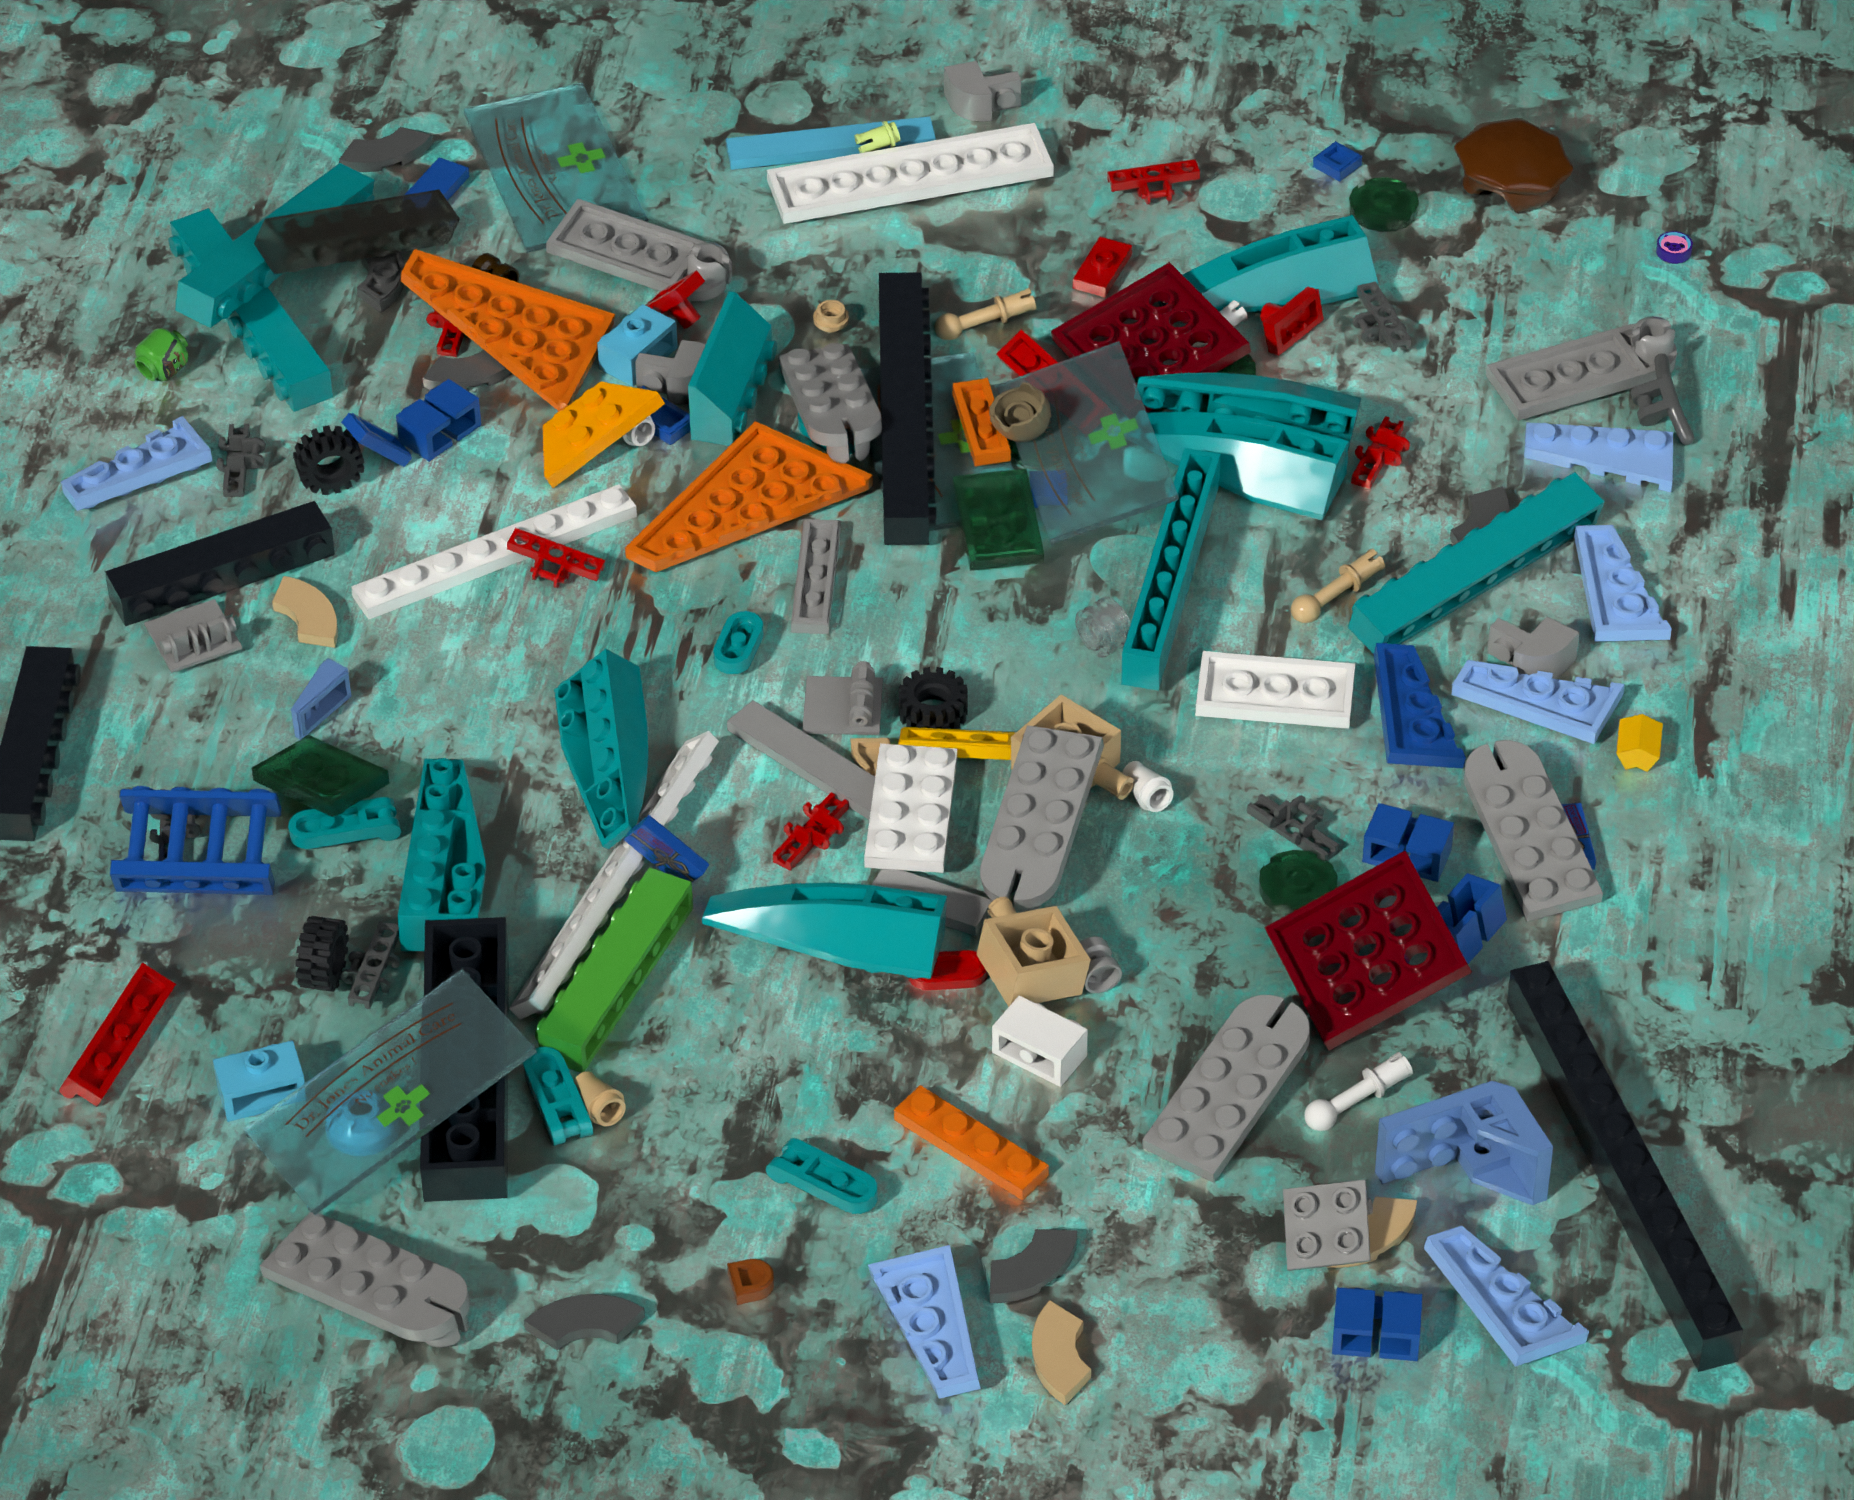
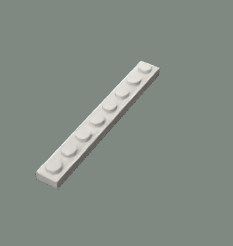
[351,484,637,620]

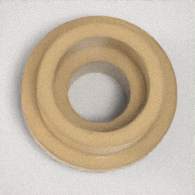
[813,300,849,332]

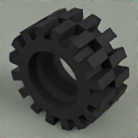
[293,425,364,495]
[899,667,968,729]
[295,916,349,992]

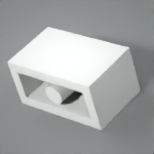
[992,996,1088,1087]

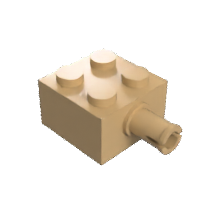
[1011,694,1134,800]
[976,897,1091,1007]

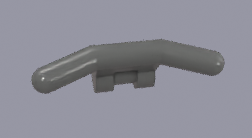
[1630,353,1694,445]

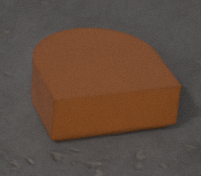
[727,1259,774,1305]

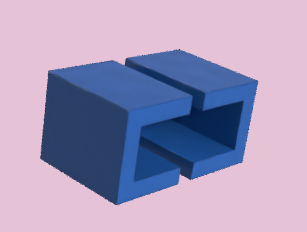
[396,379,481,462]
[1362,803,1454,882]
[1437,873,1507,964]
[1332,1287,1423,1361]

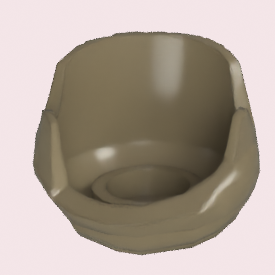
[989,382,1051,442]

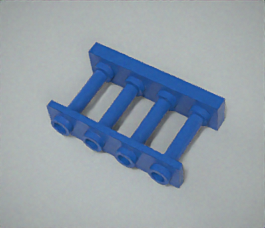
[110,786,281,895]

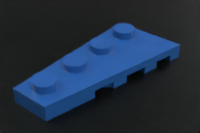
[1373,643,1466,769]

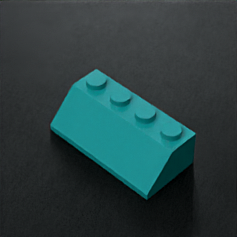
[688,291,777,446]

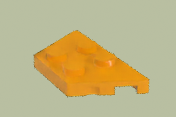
[543,381,665,488]

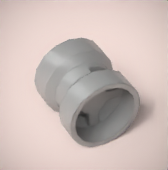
[1080,936,1122,993]

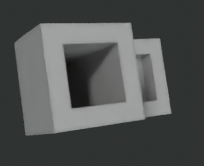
[944,61,1021,122]
[635,340,706,405]
[1488,617,1579,679]

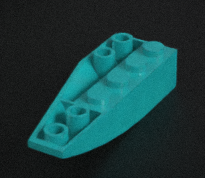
[1158,215,1379,312]
[1135,373,1361,451]
[1127,411,1349,521]
[554,648,649,849]
[398,758,487,951]
[702,882,947,979]

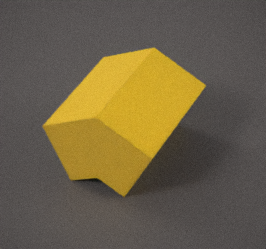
[1616,714,1663,772]

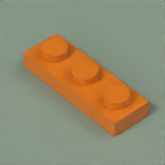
[952,378,1011,466]

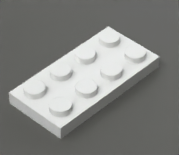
[1195,651,1355,729]
[864,743,957,873]

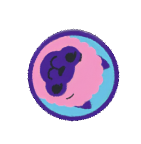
[1656,231,1693,264]

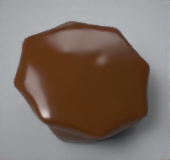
[1454,118,1573,213]

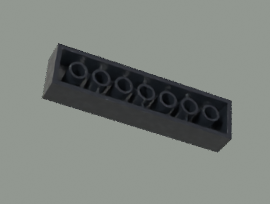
[420,917,509,1202]

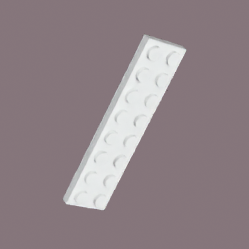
[767,123,1054,224]

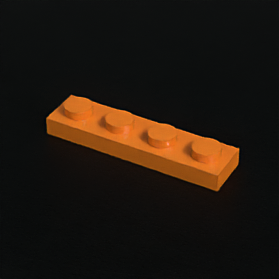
[894,1085,1049,1201]

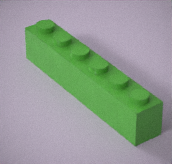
[535,867,693,1073]

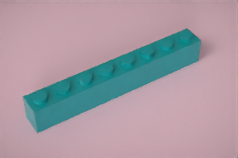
[175,163,375,328]
[168,208,333,412]
[1121,448,1221,691]
[1348,472,1605,653]

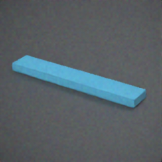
[726,116,936,170]

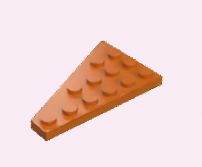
[401,249,615,411]
[625,421,873,572]

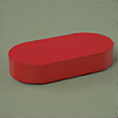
[908,950,988,990]

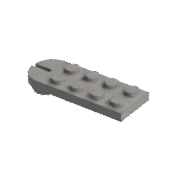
[546,199,732,301]
[1486,316,1677,421]
[778,343,882,464]
[980,725,1104,913]
[1464,740,1603,922]
[1142,995,1310,1183]
[260,1210,470,1348]

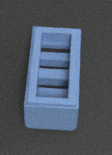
[291,658,351,740]

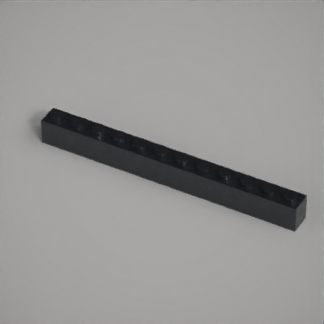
[1507,961,1743,1372]

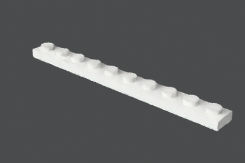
[509,731,719,1019]

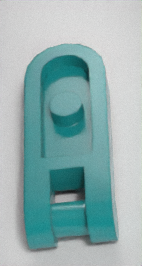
[288,797,401,849]
[523,1047,593,1146]
[766,1138,878,1214]

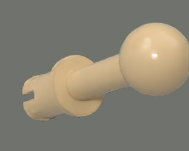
[934,288,1037,340]
[1291,548,1385,623]

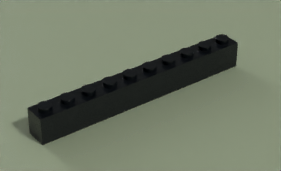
[879,272,936,545]

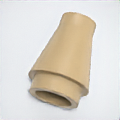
[574,1071,626,1126]

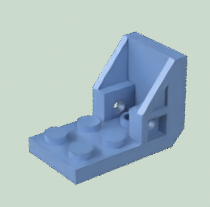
[1375,1081,1553,1205]

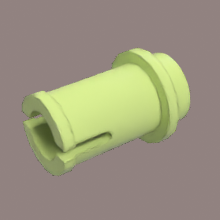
[854,121,901,153]

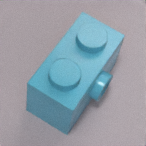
[597,304,678,387]
[213,1040,308,1122]

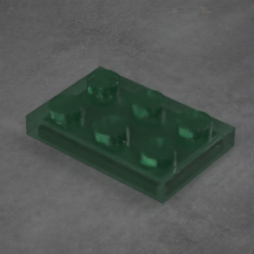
[953,468,1044,571]
[251,735,390,817]

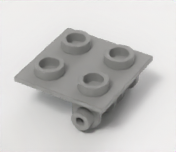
[144,599,243,673]
[802,661,883,735]
[1283,1180,1373,1271]

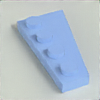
[61,416,213,511]
[1524,422,1673,492]
[1574,525,1672,642]
[1452,660,1625,744]
[1424,1226,1589,1367]
[868,1245,981,1399]

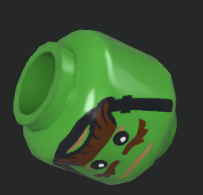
[134,328,189,381]

